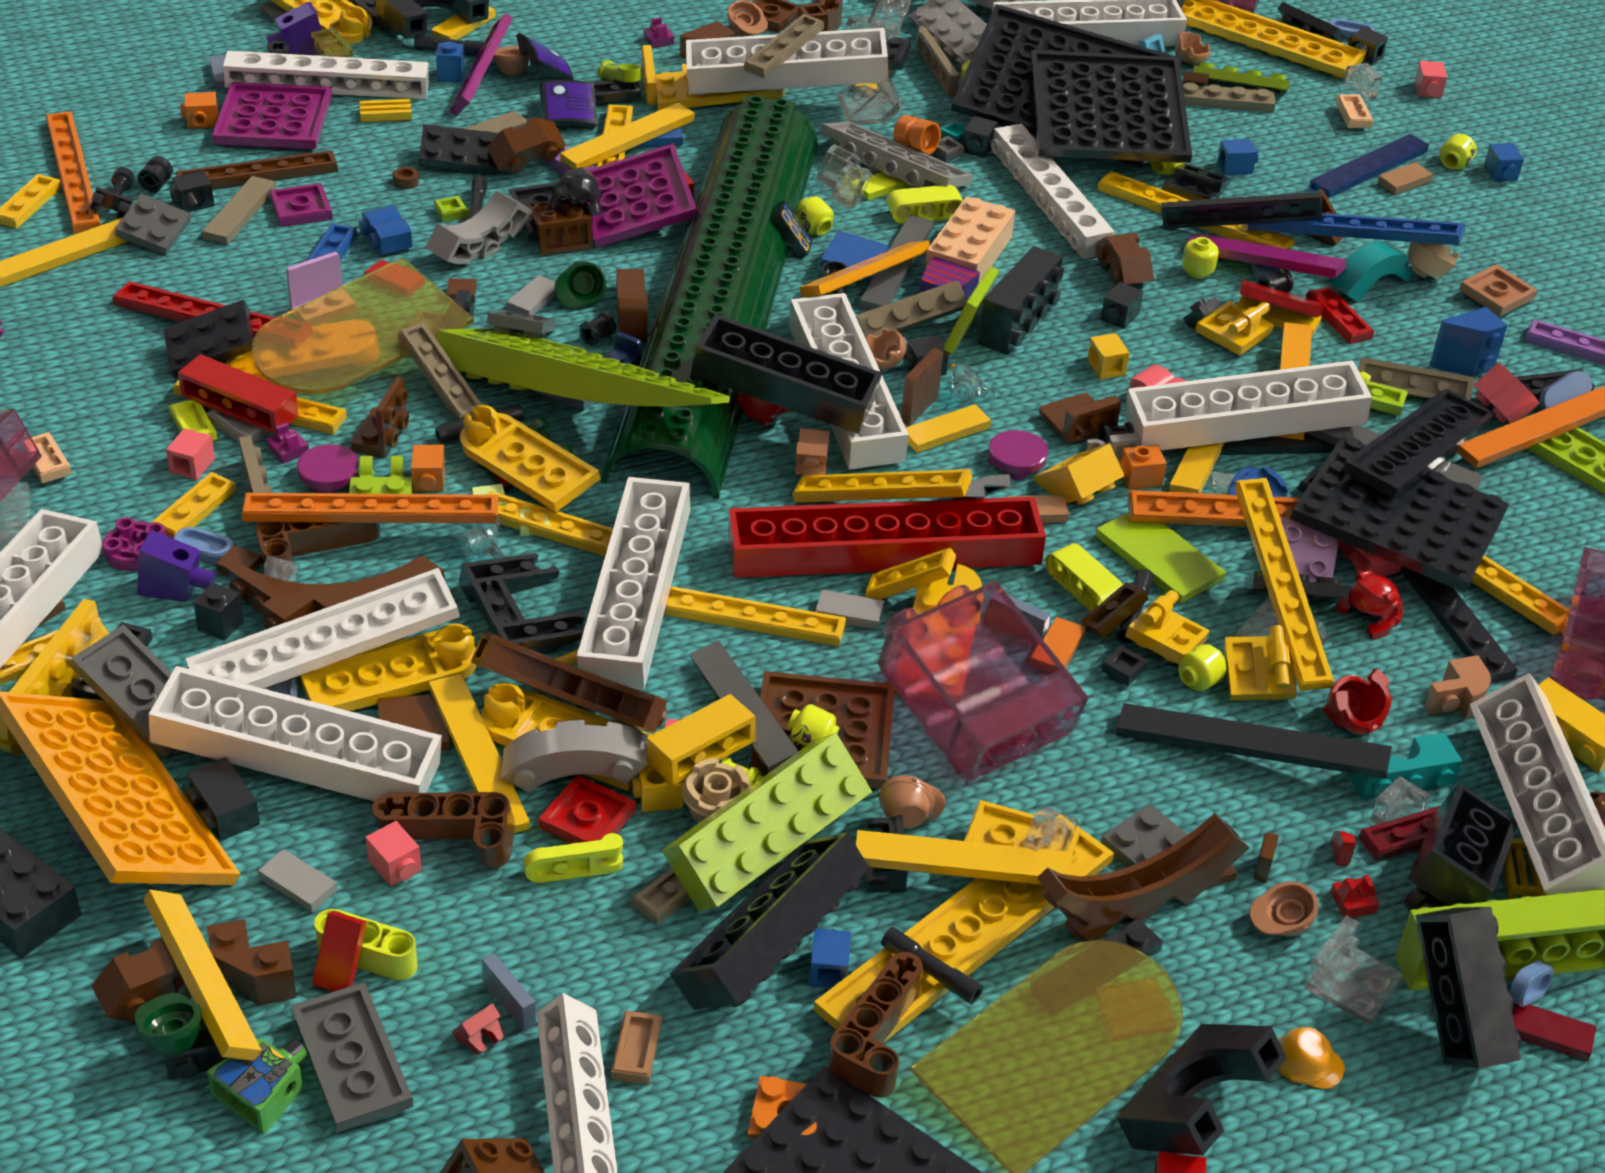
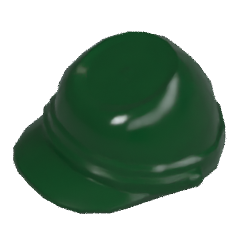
[554,261,606,308]
[134,993,202,1056]

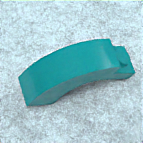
[1328,241,1414,302]

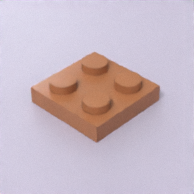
[1459,264,1538,316]

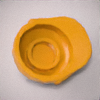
[1277,1027,1345,1089]

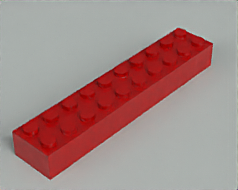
[728,496,1046,578]

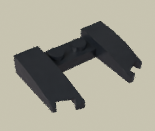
[459,553,584,655]

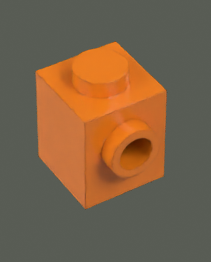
[180,92,219,129]
[1118,445,1167,490]

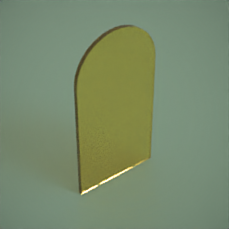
[252,257,474,394]
[910,940,1183,1173]

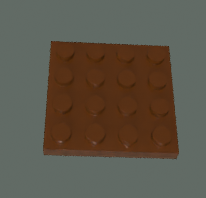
[750,671,895,789]

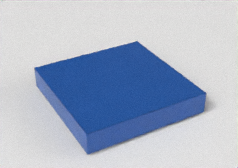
[820,230,889,282]

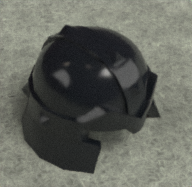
[549,167,603,216]

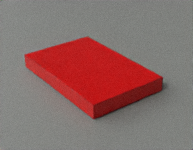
[1239,280,1323,318]

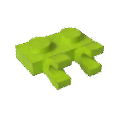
[349,455,413,494]

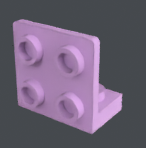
[286,252,357,329]
[1280,518,1339,582]

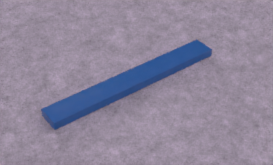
[1248,213,1465,245]

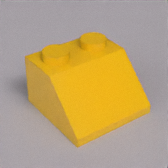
[1033,443,1124,505]

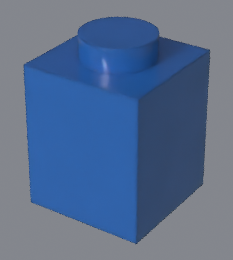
[436,41,465,82]
[1217,139,1259,175]
[1484,143,1524,182]
[809,928,851,988]

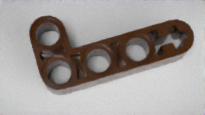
[616,269,648,343]
[256,522,380,580]
[372,792,515,868]
[828,952,923,1098]

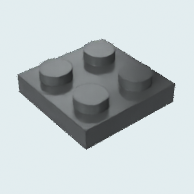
[115,194,191,256]
[486,310,556,338]
[1101,804,1188,867]

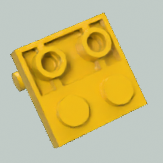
[1195,301,1274,356]
[1125,590,1210,665]
[1224,625,1297,701]

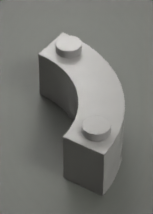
[425,190,533,264]
[501,720,648,793]

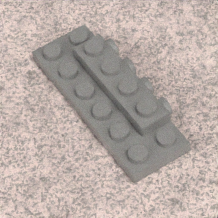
[908,0,987,70]
[820,121,974,189]

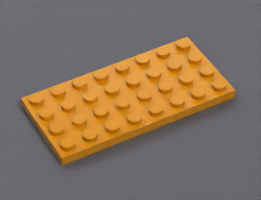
[0,691,241,886]

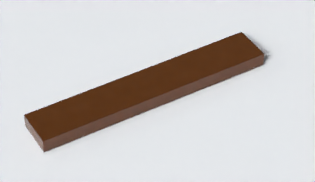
[176,150,338,192]

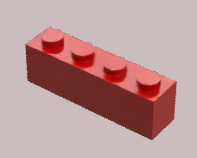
[178,354,299,434]

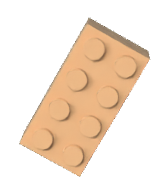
[925,197,1016,282]

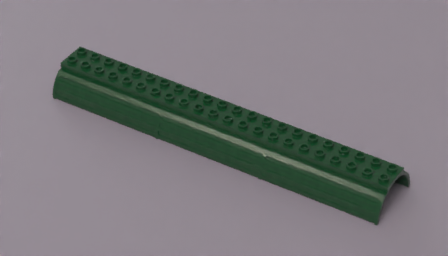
[601,95,818,499]

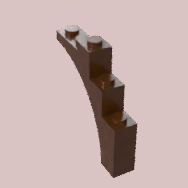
[228,555,445,629]
[470,632,668,733]
[1037,813,1249,944]

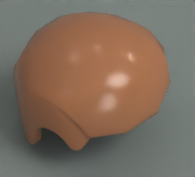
[1175,32,1211,65]
[865,328,906,370]

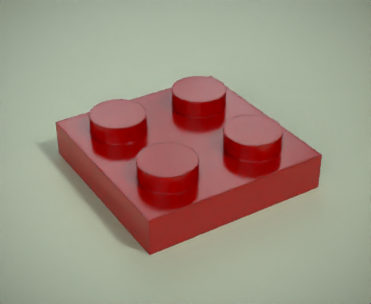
[538,775,636,843]

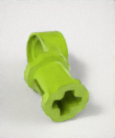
[597,60,641,82]

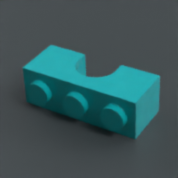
[1347,732,1462,799]

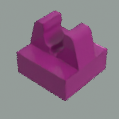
[643,17,675,49]
[267,423,309,464]

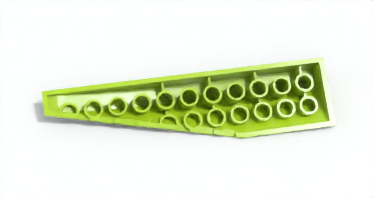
[436,327,730,406]

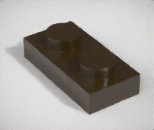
[1080,582,1149,639]

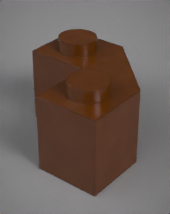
[797,0,843,32]
[487,117,566,175]
[1096,233,1154,287]
[207,919,297,1005]
[91,938,192,1023]

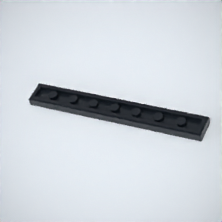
[1116,703,1392,779]

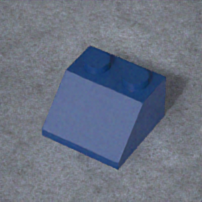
[1430,307,1508,377]

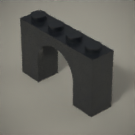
[376,0,489,39]
[1116,1024,1287,1156]

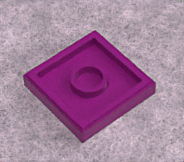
[269,183,333,227]

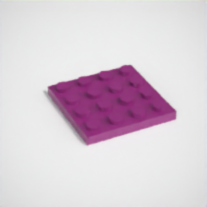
[212,82,333,150]
[582,143,697,248]

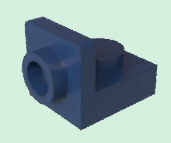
[603,332,642,366]

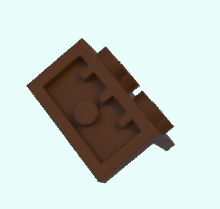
[528,198,594,255]
[351,376,410,458]
[1039,393,1122,444]
[440,1138,545,1173]

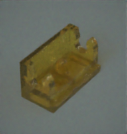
[311,27,353,58]

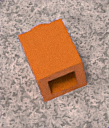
[411,445,445,491]

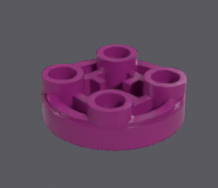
[988,430,1048,480]
[297,444,359,493]
[102,517,167,571]

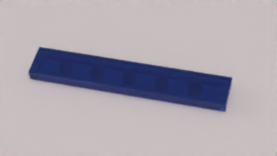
[1309,134,1429,198]

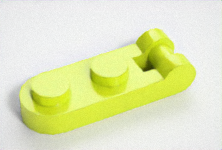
[523,833,623,883]

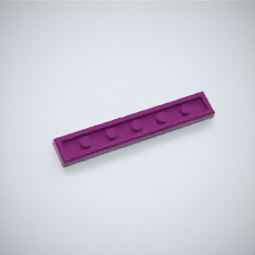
[450,13,513,116]
[1186,233,1346,278]

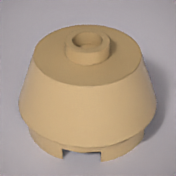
[1407,242,1460,280]
[682,758,750,823]

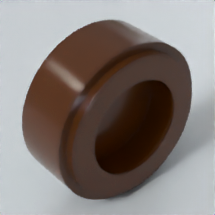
[392,167,419,189]

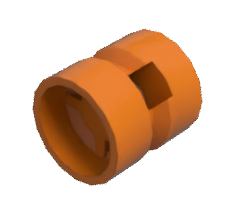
[893,115,941,154]

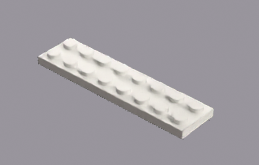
[186,568,460,688]

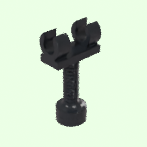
[89,167,135,219]

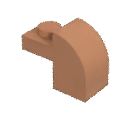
[795,428,830,476]
[1424,655,1491,719]

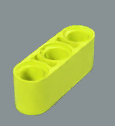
[886,185,963,224]
[1045,543,1123,611]
[314,909,418,980]

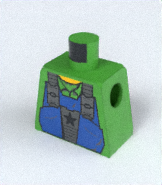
[207,1039,307,1134]

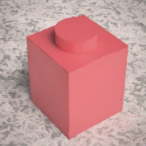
[1414,61,1447,98]
[166,428,215,480]
[365,821,421,887]

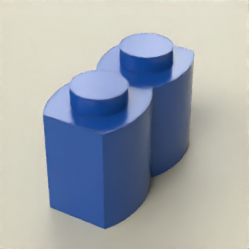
[359,205,413,255]

